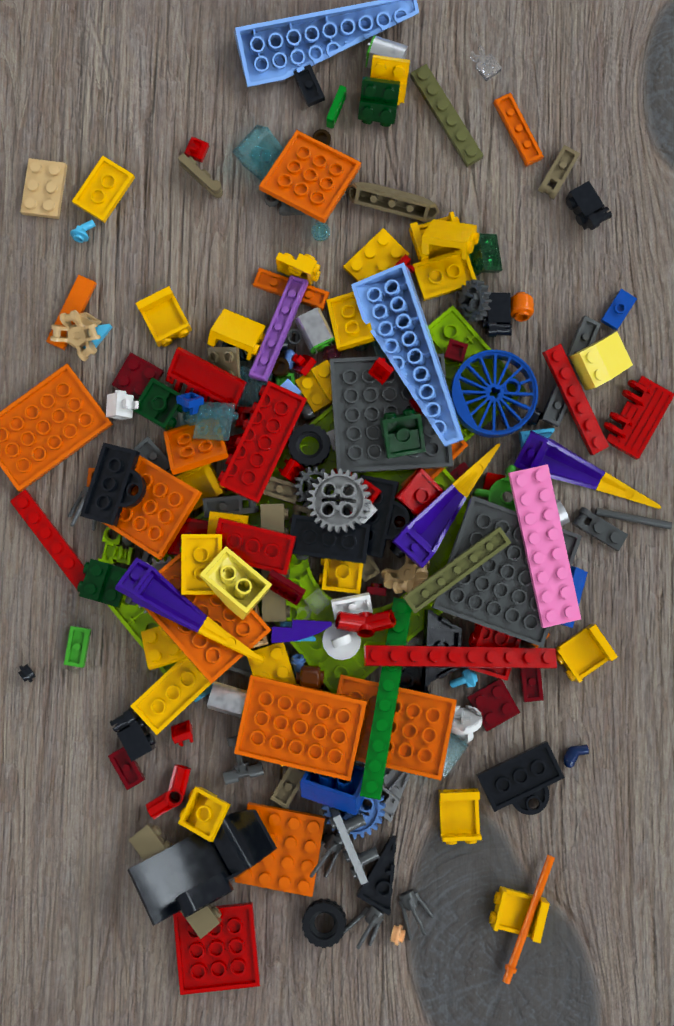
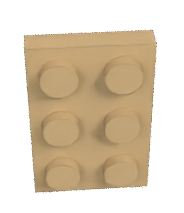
[20,158,67,219]

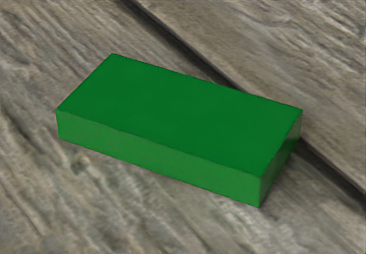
[326,85,347,129]

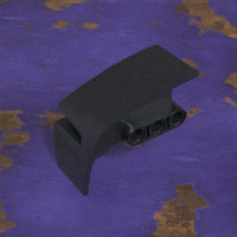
[128,810,277,926]

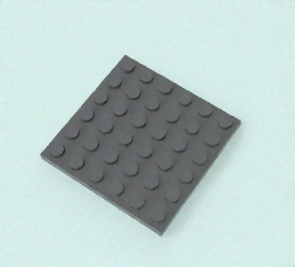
[329,353,453,473]
[432,496,582,647]

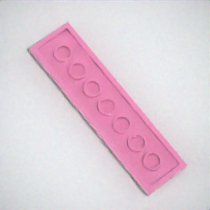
[508,464,581,628]

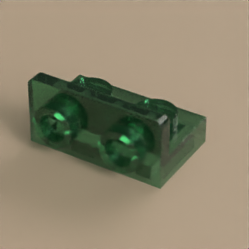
[470,233,502,276]

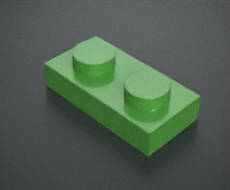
[64,626,91,668]

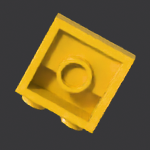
[370,55,410,105]
[276,252,321,286]
[295,360,332,414]
[319,558,363,594]
[178,786,231,842]

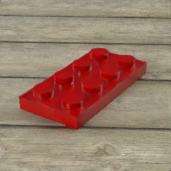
[215,517,296,575]

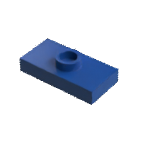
[600,289,637,331]

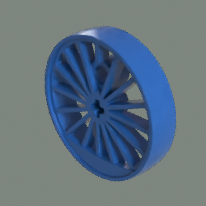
[450,350,538,438]

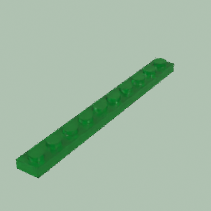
[360,598,412,800]

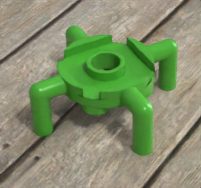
[472,465,516,511]

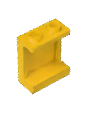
[409,211,460,262]
[421,219,479,260]
[136,286,192,347]
[207,308,266,361]
[176,463,226,512]
[556,624,618,683]
[438,788,482,845]
[489,886,550,943]

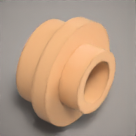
[391,925,406,946]

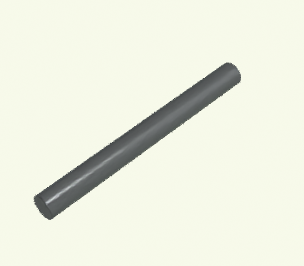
[595,508,672,530]

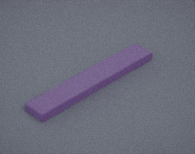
[248,275,309,383]

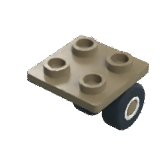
[207,341,252,378]

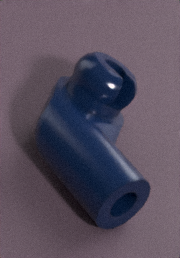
[563,744,589,768]

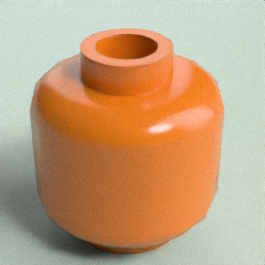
[511,292,534,322]

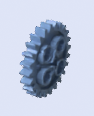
[322,795,386,839]

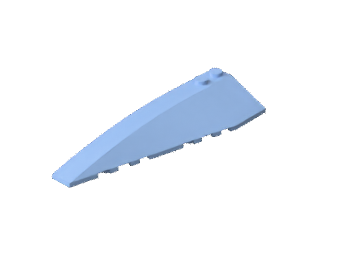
[234,0,419,87]
[351,262,464,447]

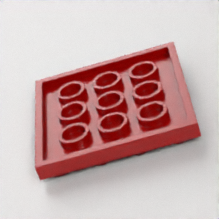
[173,902,260,995]

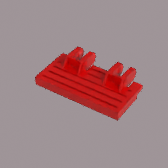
[165,347,247,417]
[603,376,674,460]

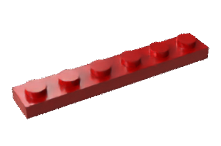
[542,344,609,455]
[10,490,86,589]

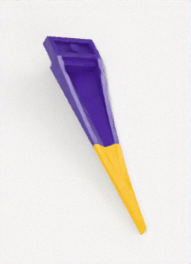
[514,431,661,509]
[392,443,500,568]
[115,557,263,663]

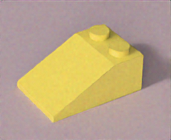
[569,331,633,390]
[199,546,272,620]

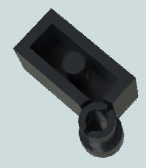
[566,181,612,230]
[482,293,512,337]
[110,708,156,761]

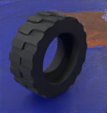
[288,424,331,468]
[302,899,347,948]

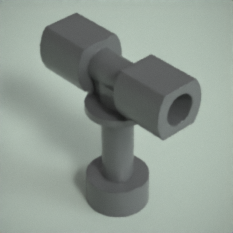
[223,735,264,785]

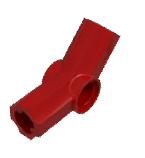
[335,610,396,638]
[146,764,191,819]

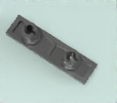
[329,808,380,885]

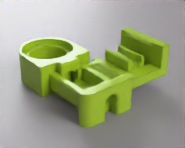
[98,527,135,565]

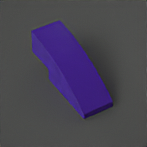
[271,619,332,643]

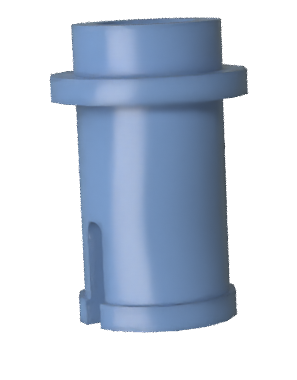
[290,654,306,678]

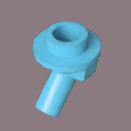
[70,220,96,243]
[450,669,478,688]

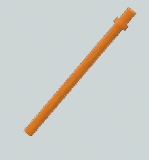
[502,855,555,984]

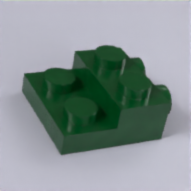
[358,76,400,127]
[132,378,183,431]
[380,409,426,459]
[77,559,127,608]

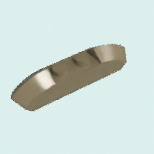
[347,182,439,222]

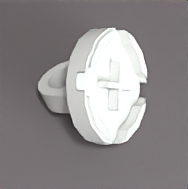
[322,622,361,660]
[451,705,483,744]

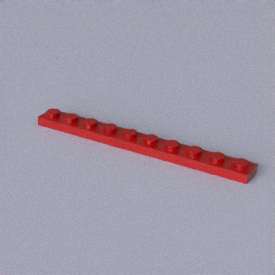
[364,645,557,669]

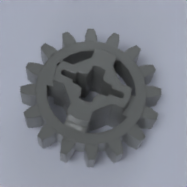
[457,280,492,322]
[292,466,335,507]

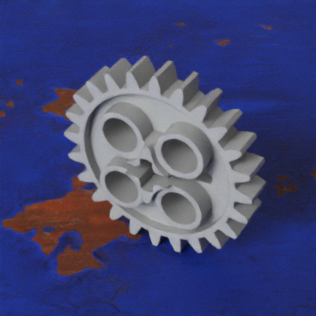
[307,468,372,533]

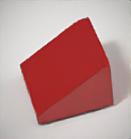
[483,472,505,490]

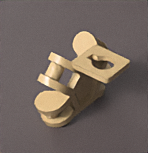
[50,310,101,361]
[381,554,430,594]

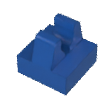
[176,392,204,415]

